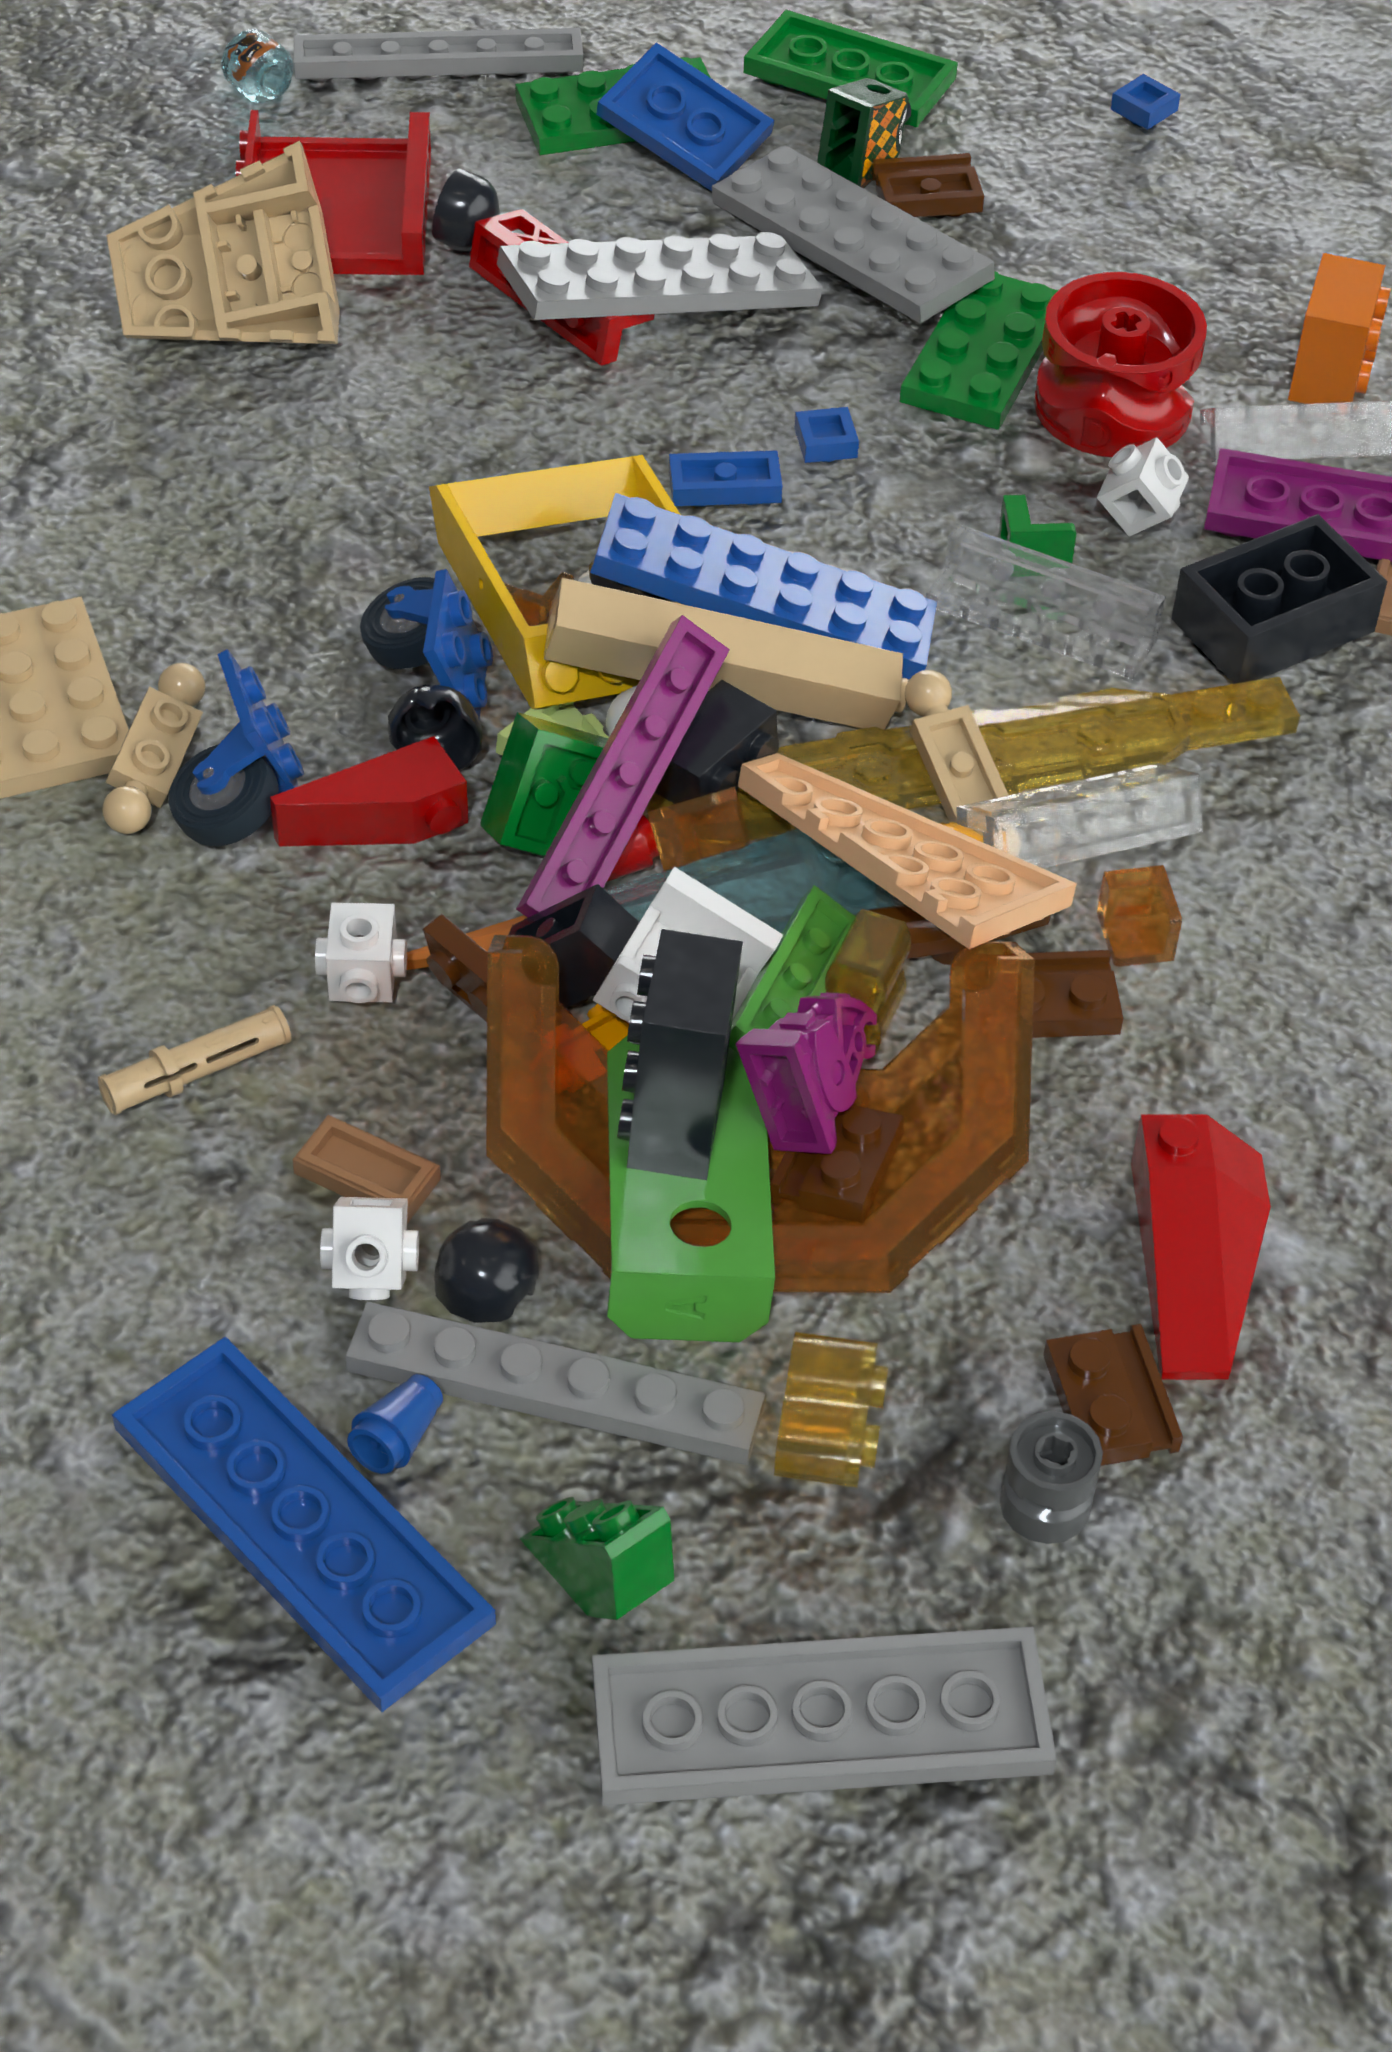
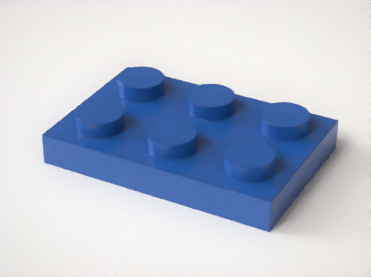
[596,42,775,191]

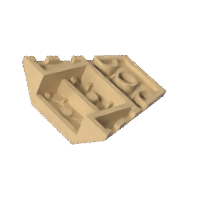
[106,141,340,344]

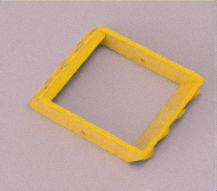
[429,455,684,709]

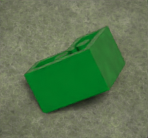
[480,712,609,856]

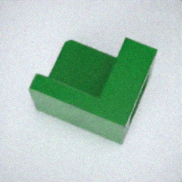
[998,494,1077,574]

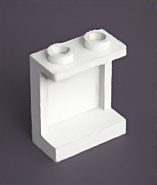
[593,867,783,1023]

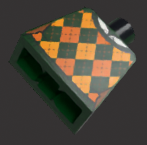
[817,78,911,189]

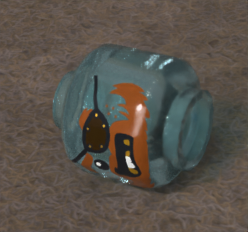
[221,28,294,103]

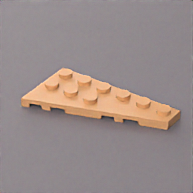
[738,753,1077,949]

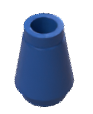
[347,1374,443,1474]

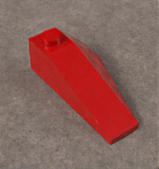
[1131,1114,1271,1380]

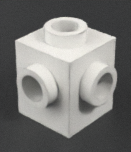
[1097,437,1189,537]
[315,903,407,1003]
[320,1197,419,1300]

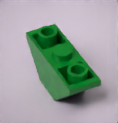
[519,1497,675,1620]

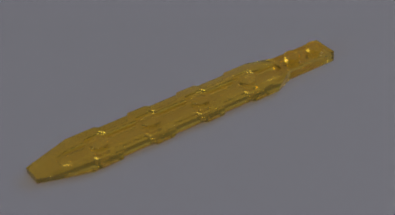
[643,677,1300,844]

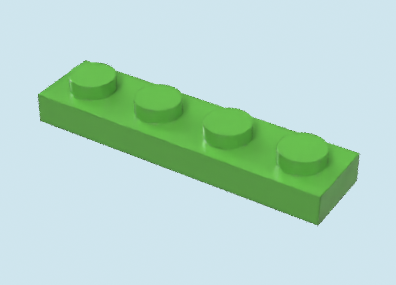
[729,885,863,1054]

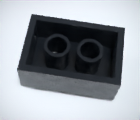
[1171,514,1387,688]
[617,929,743,1180]

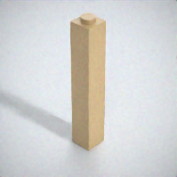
[544,578,909,733]

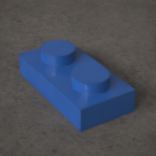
[669,450,783,507]

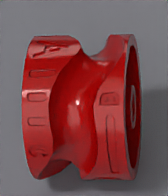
[1034,272,1207,458]

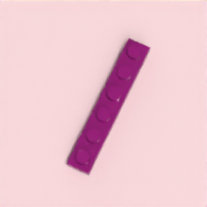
[516,615,730,918]

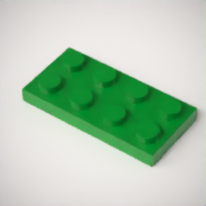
[743,9,958,127]
[515,57,711,156]
[899,271,1058,430]

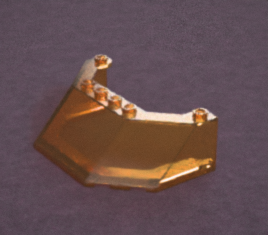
[486,935,1035,1293]

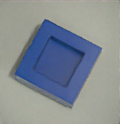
[1110,74,1181,130]
[794,407,859,463]

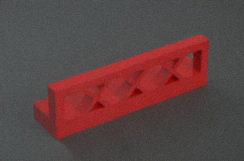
[469,209,655,366]

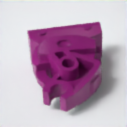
[736,993,877,1154]

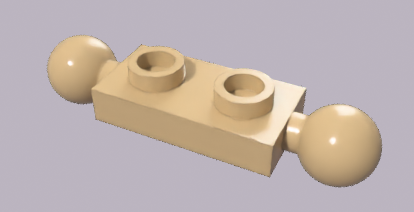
[102,663,205,834]
[905,670,1019,856]

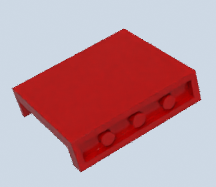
[236,110,432,275]

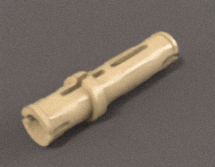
[98,1005,291,1115]

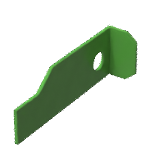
[606,979,775,1343]

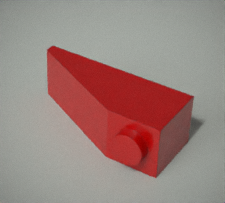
[270,736,469,847]

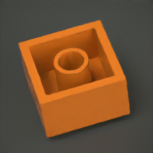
[1288,253,1391,413]

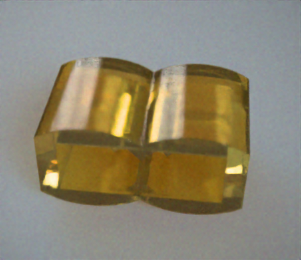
[825,909,911,1054]
[774,1332,889,1488]

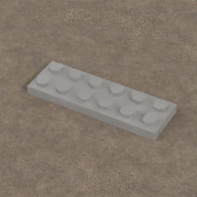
[712,145,994,324]
[497,232,823,320]
[592,1626,1057,1806]

